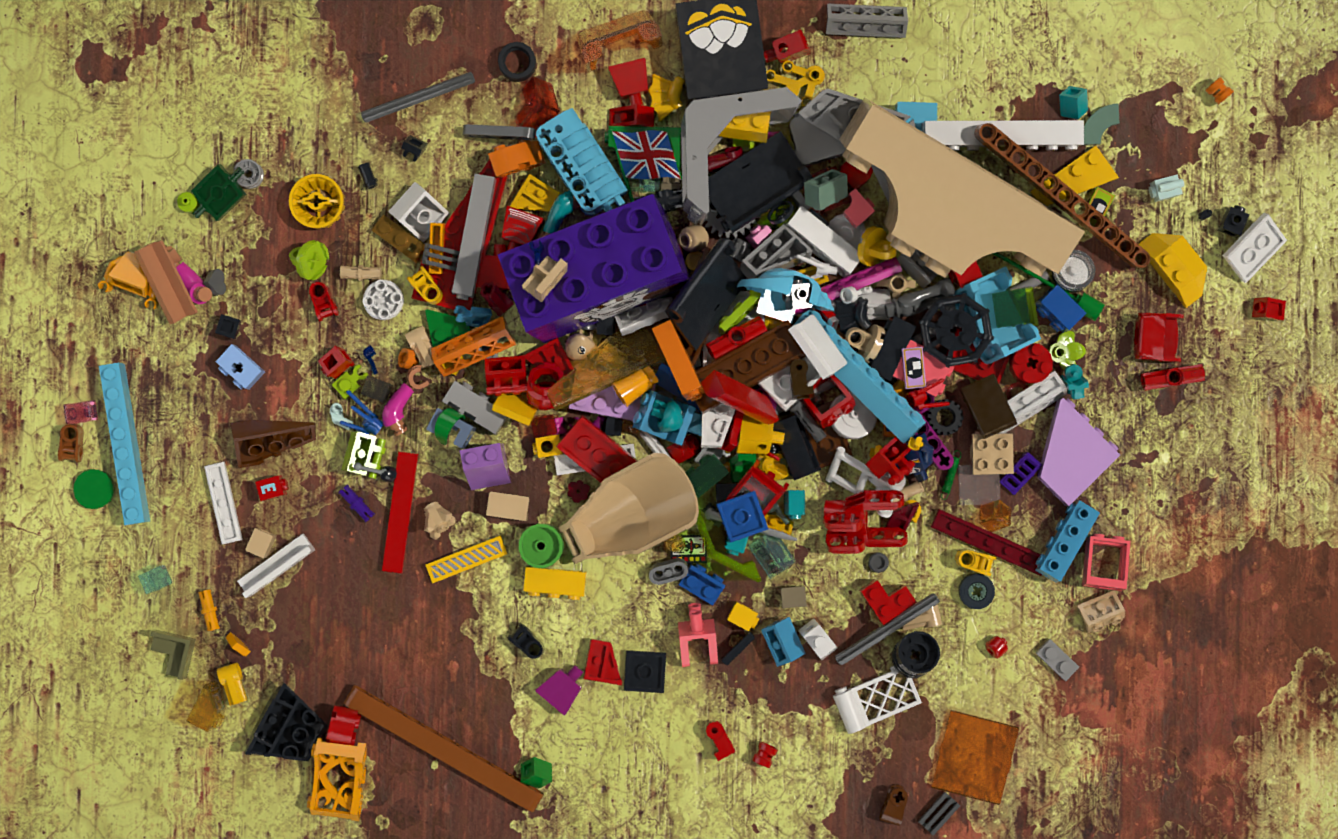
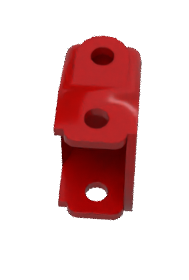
[1134,313,1184,363]

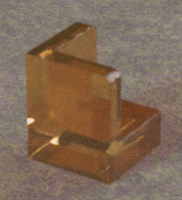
[979,499,1011,532]

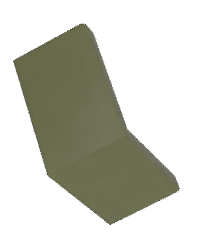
[151,630,196,680]

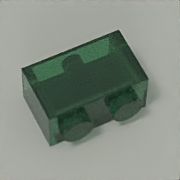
[685,454,729,498]

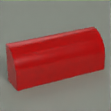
[701,370,779,425]

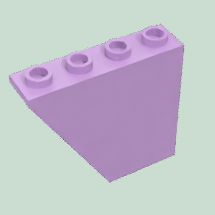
[1037,398,1120,506]

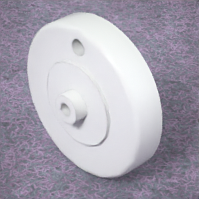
[829,391,877,440]

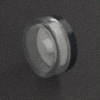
[1052,250,1095,293]

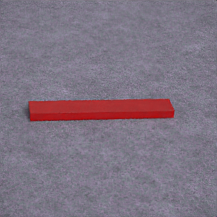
[382,451,419,574]

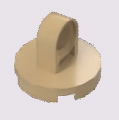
[845,324,885,364]

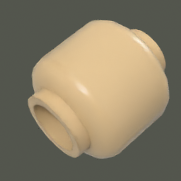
[679,225,709,252]

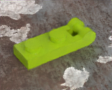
[718,290,761,335]

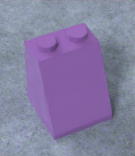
[460,443,511,490]

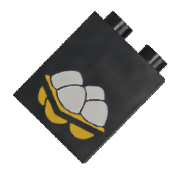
[675,0,768,106]

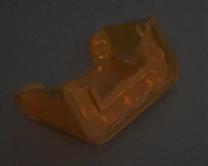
[577,10,663,73]

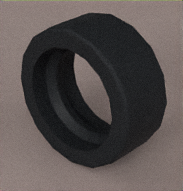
[498,42,537,82]

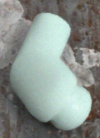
[330,403,353,431]

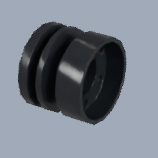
[891,631,940,679]

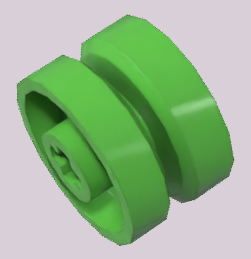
[519,523,564,568]

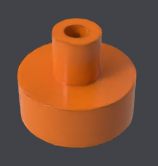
[398,348,419,369]

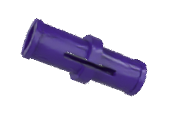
[338,485,375,523]

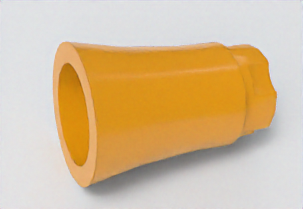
[612,366,658,407]

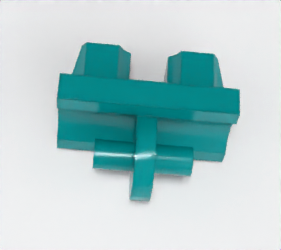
[1060,364,1089,399]

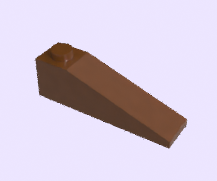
[230,420,316,468]

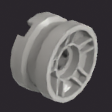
[233,159,264,189]

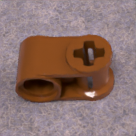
[58,424,84,463]

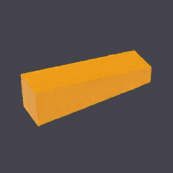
[429,222,445,274]

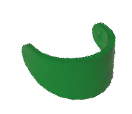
[434,408,465,445]

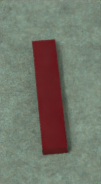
[930,509,1042,576]

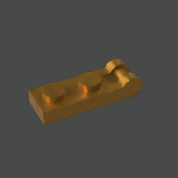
[372,214,425,263]

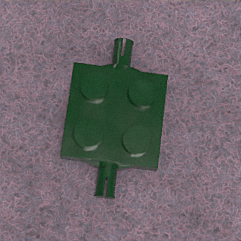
[191,164,247,221]

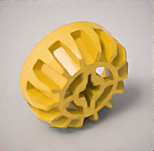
[289,174,345,230]

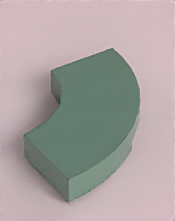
[1082,103,1119,146]

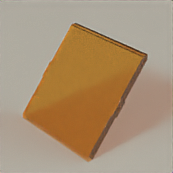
[931,710,1019,805]

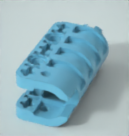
[536,108,628,216]

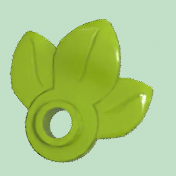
[1048,331,1086,370]

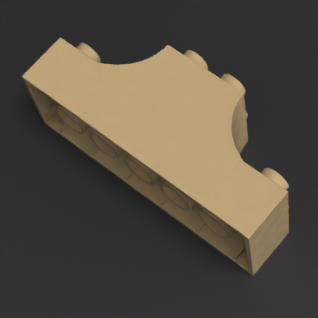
[839,97,1085,278]

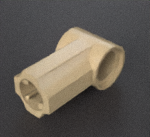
[405,325,434,368]
[902,604,942,630]

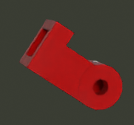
[706,720,736,761]

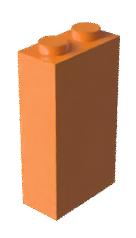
[652,320,705,401]

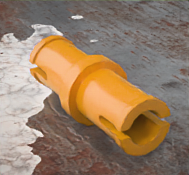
[198,589,220,632]

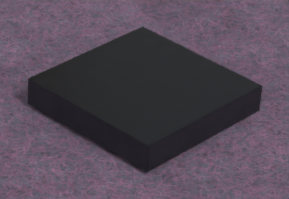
[624,650,666,693]

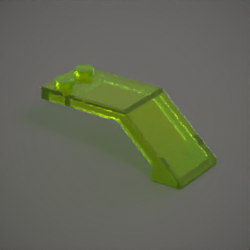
[696,507,761,582]

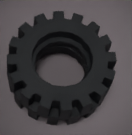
[926,399,964,435]

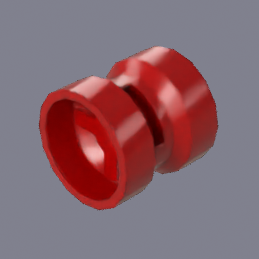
[752,741,778,768]

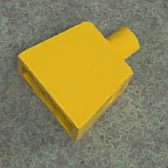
[737,414,785,454]

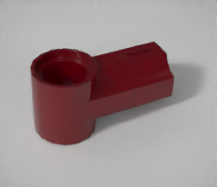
[708,146,743,174]
[480,282,515,318]

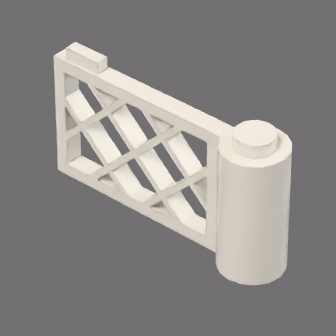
[833,666,922,734]

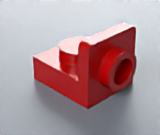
[1252,297,1286,321]

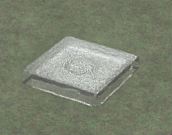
[958,465,1001,505]

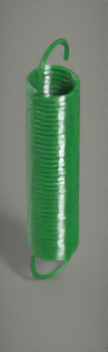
[941,450,961,500]

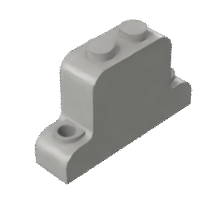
[789,113,846,167]

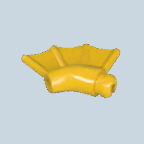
[648,74,685,122]

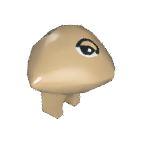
[565,329,599,361]

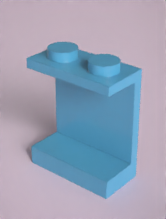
[633,390,696,446]

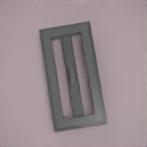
[422,243,460,271]
[918,791,960,836]

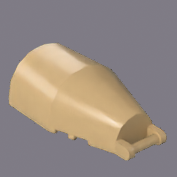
[558,453,699,565]

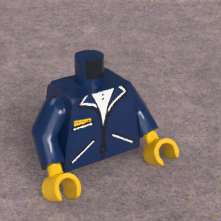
[869,432,934,482]

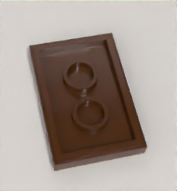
[805,400,853,468]

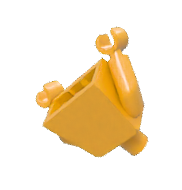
[98,251,159,309]

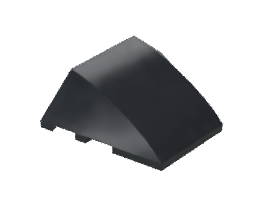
[244,682,328,762]

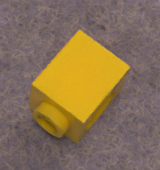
[532,434,563,458]
[727,601,759,631]

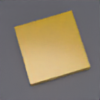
[492,392,538,426]

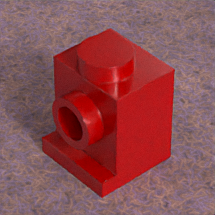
[318,345,355,379]

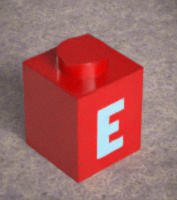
[255,475,289,501]

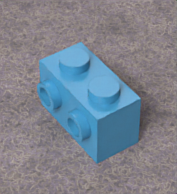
[761,617,806,667]

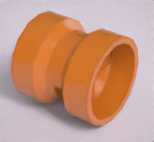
[1205,77,1234,105]

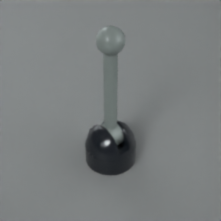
[354,463,397,483]

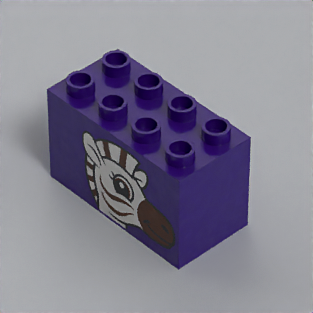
[498,194,690,343]

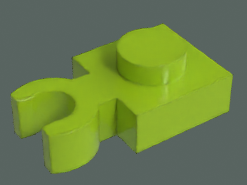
[332,365,369,400]

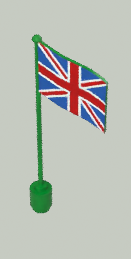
[608,128,682,299]

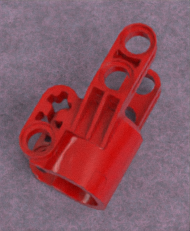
[823,490,908,554]

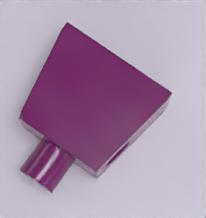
[536,665,584,716]

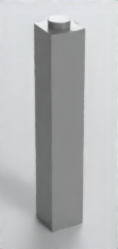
[452,174,496,300]

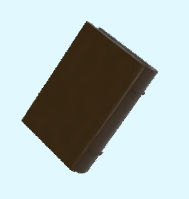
[960,374,1017,439]

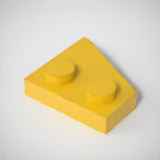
[510,174,562,212]

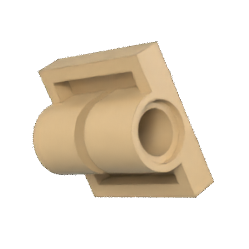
[970,433,1014,475]

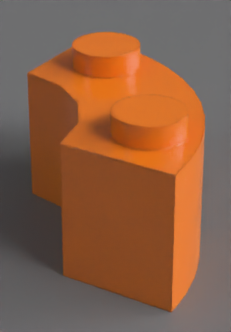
[488,140,546,177]

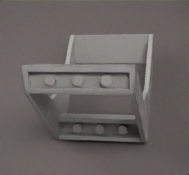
[681,87,802,225]

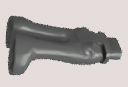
[885,278,956,318]

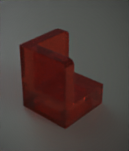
[531,414,558,439]

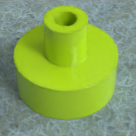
[177,192,199,213]

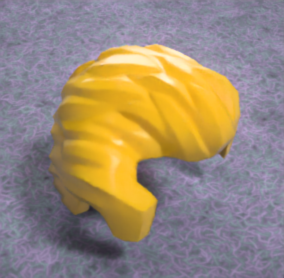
[756,453,788,481]

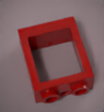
[800,374,856,428]

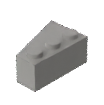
[740,223,813,279]
[442,381,508,435]

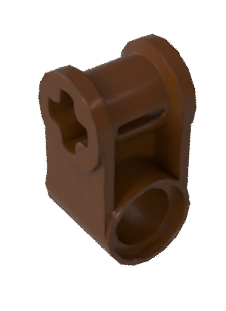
[879,784,908,826]

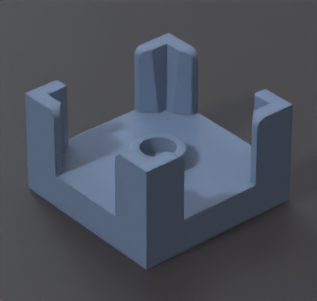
[426,408,477,449]

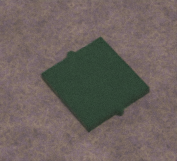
[992,287,1030,328]

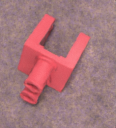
[678,603,718,667]

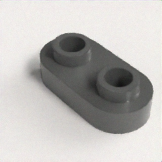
[649,558,688,585]

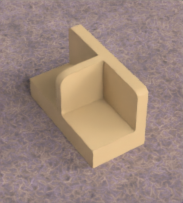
[522,256,568,302]
[486,492,529,521]

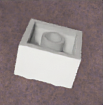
[388,182,450,243]

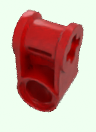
[309,282,339,322]

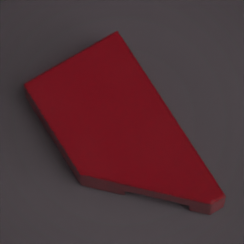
[885,502,919,531]

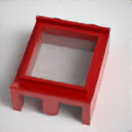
[725,460,789,516]

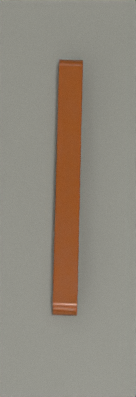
[974,123,1150,268]
[344,685,544,812]

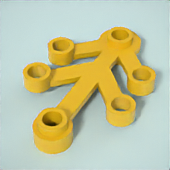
[766,60,825,107]

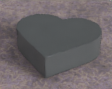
[203,269,226,296]

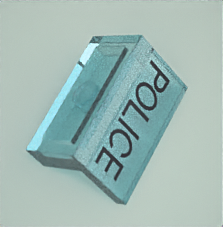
[748,534,796,579]

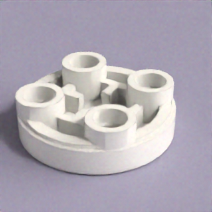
[362,280,404,320]

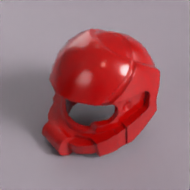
[527,361,564,411]

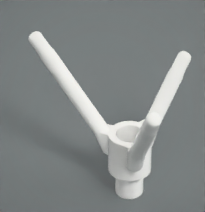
[796,254,837,279]

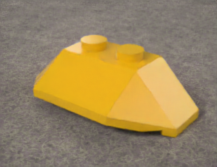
[1138,233,1207,308]

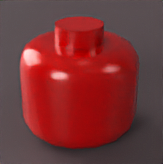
[985,636,1008,659]

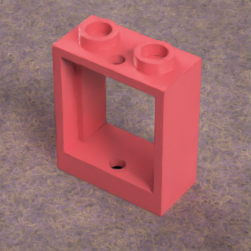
[1082,534,1131,591]

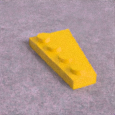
[1030,146,1119,206]

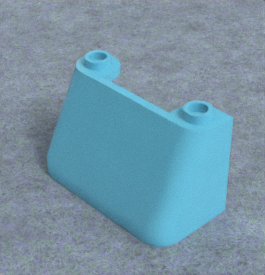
[954,266,1041,364]

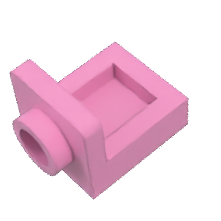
[745,224,772,249]

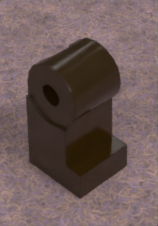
[789,359,814,400]

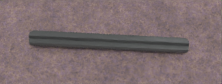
[361,72,475,123]
[835,593,940,665]

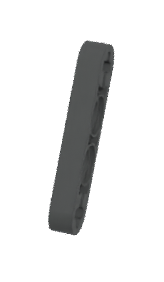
[462,124,536,140]

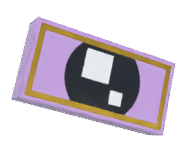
[901,347,926,389]

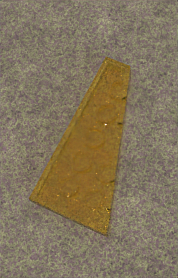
[547,326,665,411]

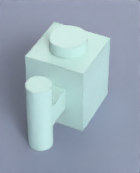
[1149,174,1184,202]

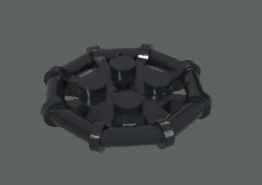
[918,293,994,368]

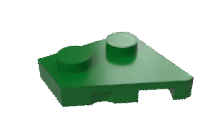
[425,309,471,347]

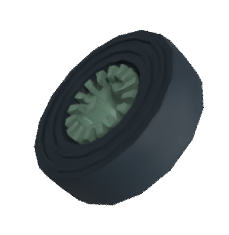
[959,573,995,609]

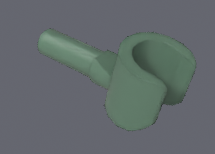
[766,501,789,525]

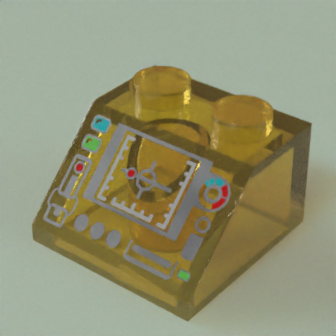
[186,681,226,732]

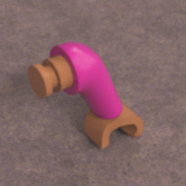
[166,246,212,304]
[382,365,430,436]

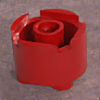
[1008,343,1053,384]
[326,705,361,746]

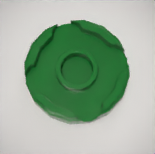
[73,469,115,509]

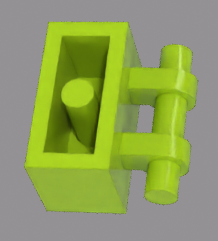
[341,431,386,479]

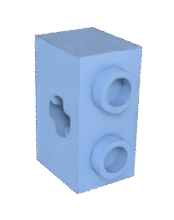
[216,344,265,390]

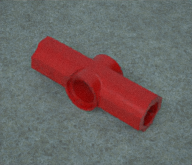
[706,316,767,360]
[1141,364,1205,391]

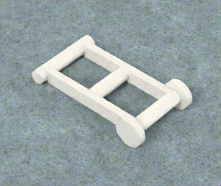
[826,447,904,518]

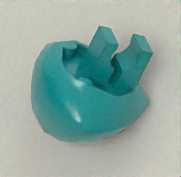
[650,399,683,433]

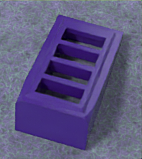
[999,452,1042,495]

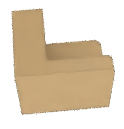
[246,528,277,558]

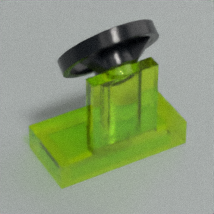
[757,197,799,236]

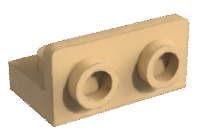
[1077,590,1125,633]

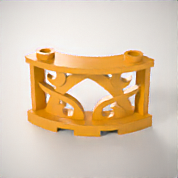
[307,738,367,821]

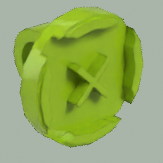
[289,240,329,280]

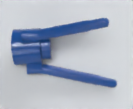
[340,390,383,435]

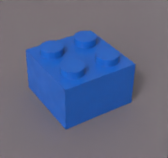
[1035,285,1086,333]

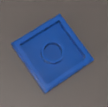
[716,491,769,543]

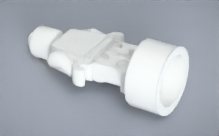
[840,286,872,304]

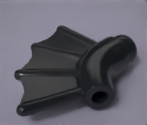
[834,297,871,342]

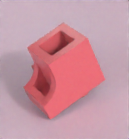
[843,188,875,229]

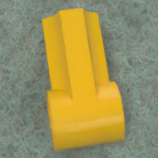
[217,662,247,706]

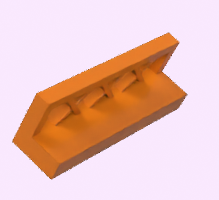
[431,316,516,377]

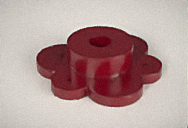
[567,480,590,503]

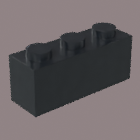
[868,316,917,382]
[773,415,821,481]

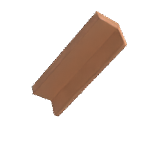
[134,240,198,324]

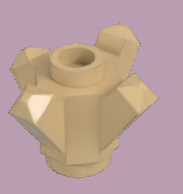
[877,264,916,300]
[424,502,455,540]

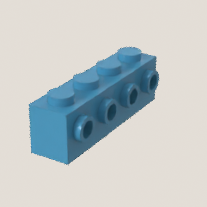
[1035,500,1100,583]

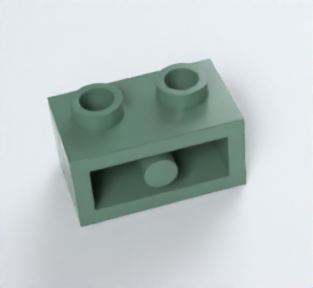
[804,169,848,210]

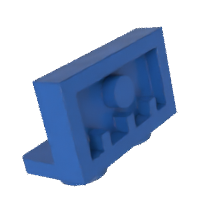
[679,563,726,606]

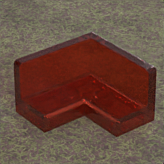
[514,76,560,138]

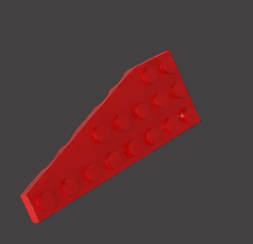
[411,159,508,310]

